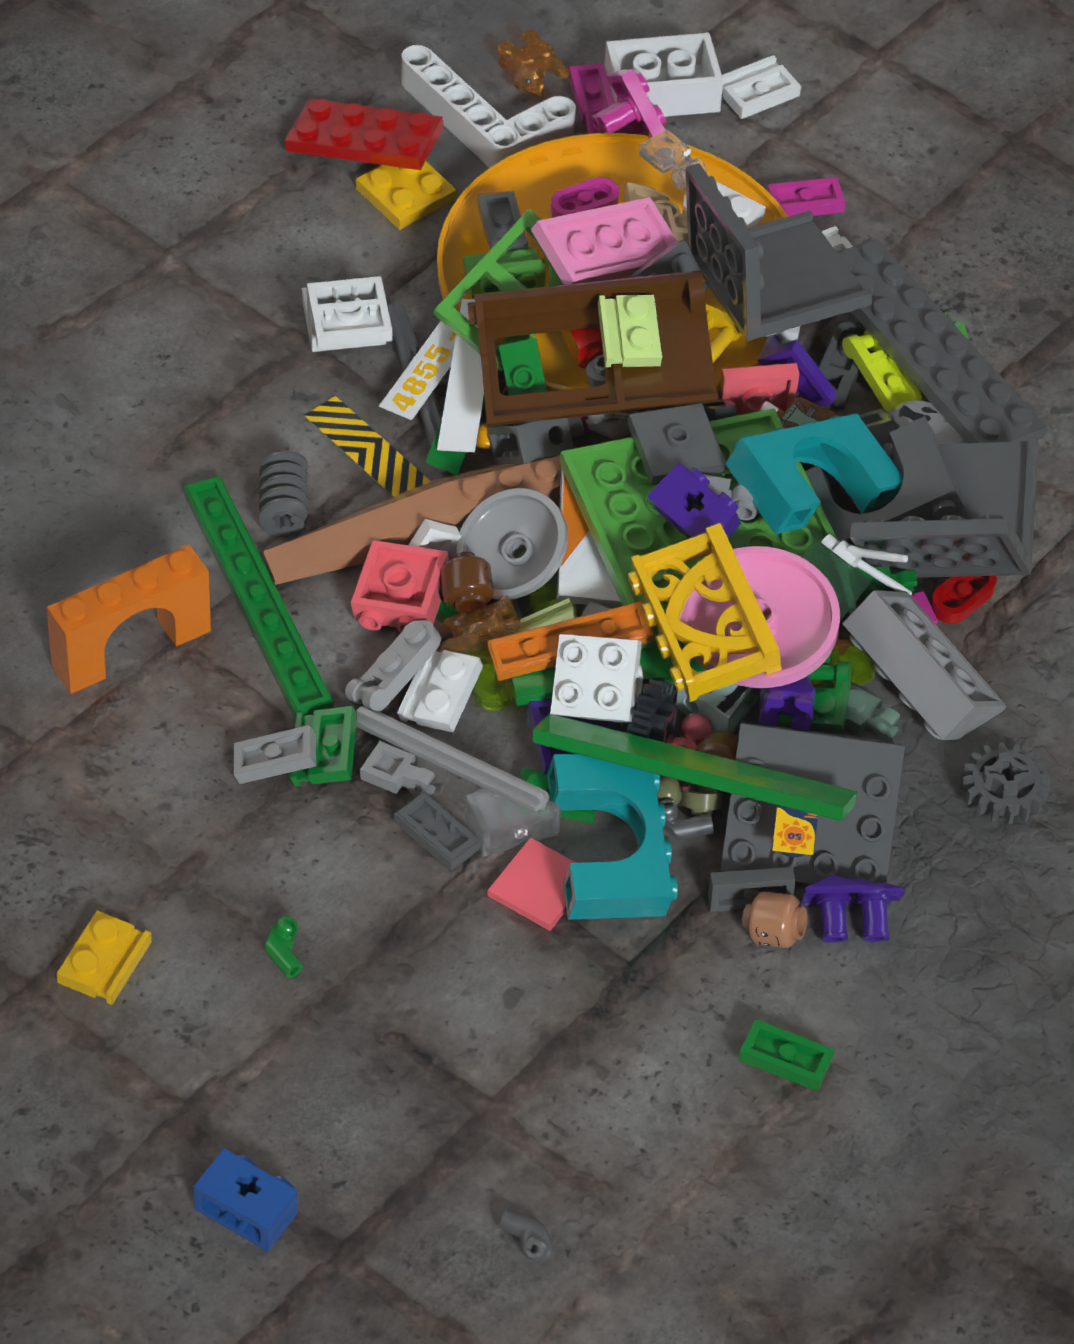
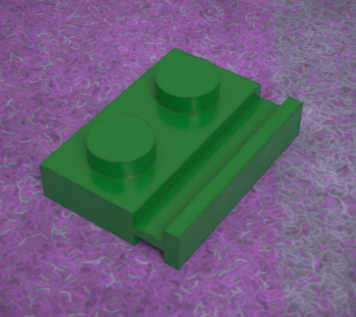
[290,706,357,787]

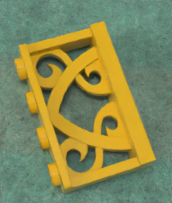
[627,523,782,702]

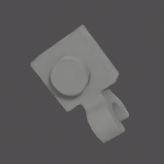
[360,741,435,797]

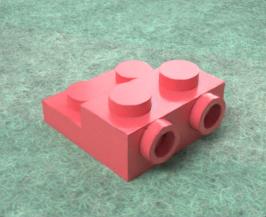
[351,540,450,633]

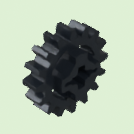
[625,678,678,743]

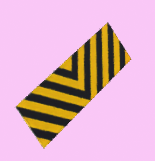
[304,396,430,497]

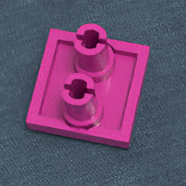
[590,69,667,140]

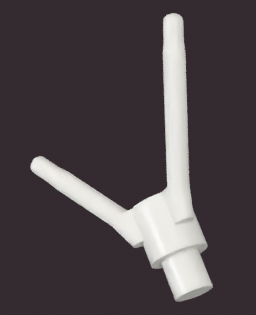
[820,534,912,615]

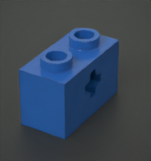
[193,1149,298,1252]

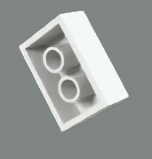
[604,33,723,117]

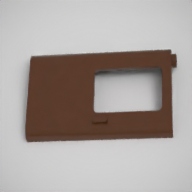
[468,270,718,426]

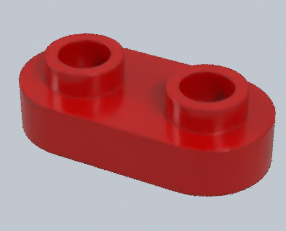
[931,576,997,624]

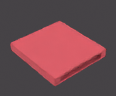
[487,838,576,931]

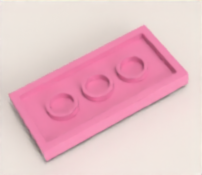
[531,197,677,285]

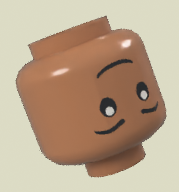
[742,891,807,949]

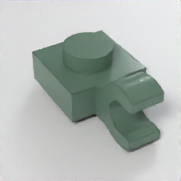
[845,684,900,741]

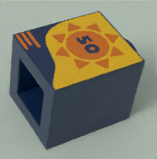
[772,805,818,857]

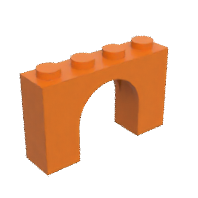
[47,544,211,694]

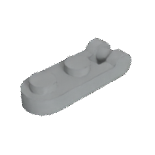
[345,620,441,712]

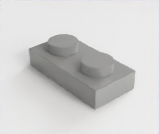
[234,725,316,784]

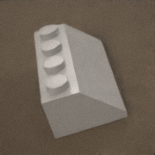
[842,590,1007,740]

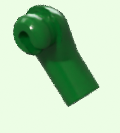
[265,916,303,979]

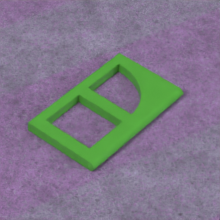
[433,209,564,371]

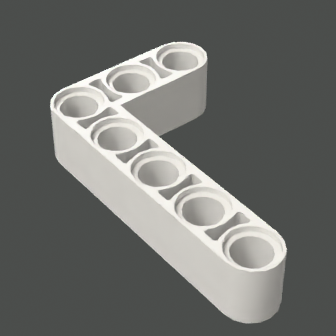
[401,45,576,168]

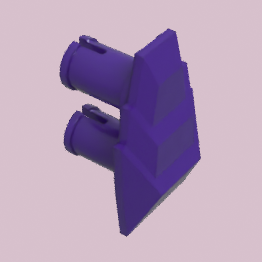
[801,875,905,943]

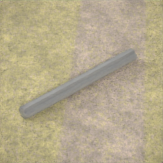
[356,706,549,812]

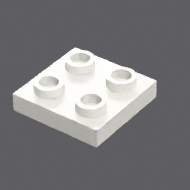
[550,634,643,723]

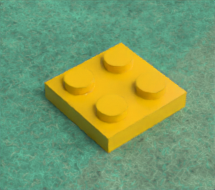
[356,162,457,230]

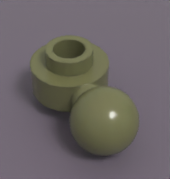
[657,776,723,816]

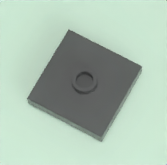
[627,403,726,484]

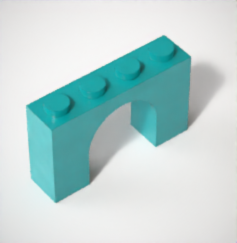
[726,413,904,534]
[547,754,678,920]

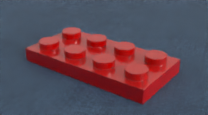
[285,98,444,170]

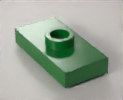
[499,338,548,396]

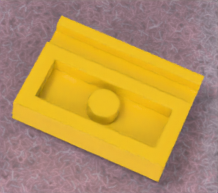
[56,910,152,1005]

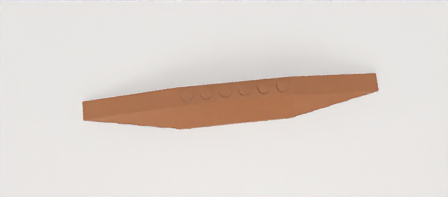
[263,435,632,585]

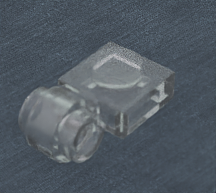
[639,130,707,190]

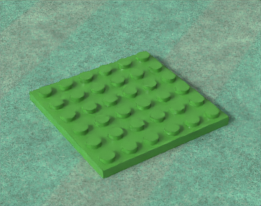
[559,408,862,649]

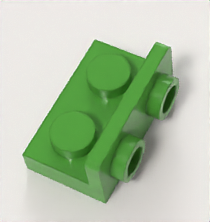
[463,247,546,299]

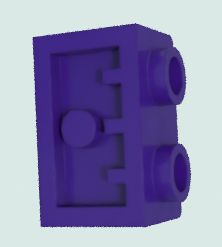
[757,335,838,407]

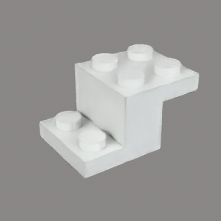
[302,276,393,352]

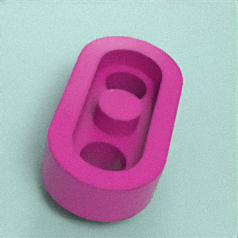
[550,177,619,218]

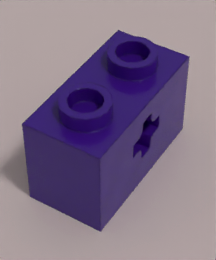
[647,462,742,556]

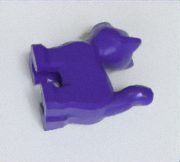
[750,675,816,731]

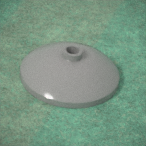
[456,488,568,600]

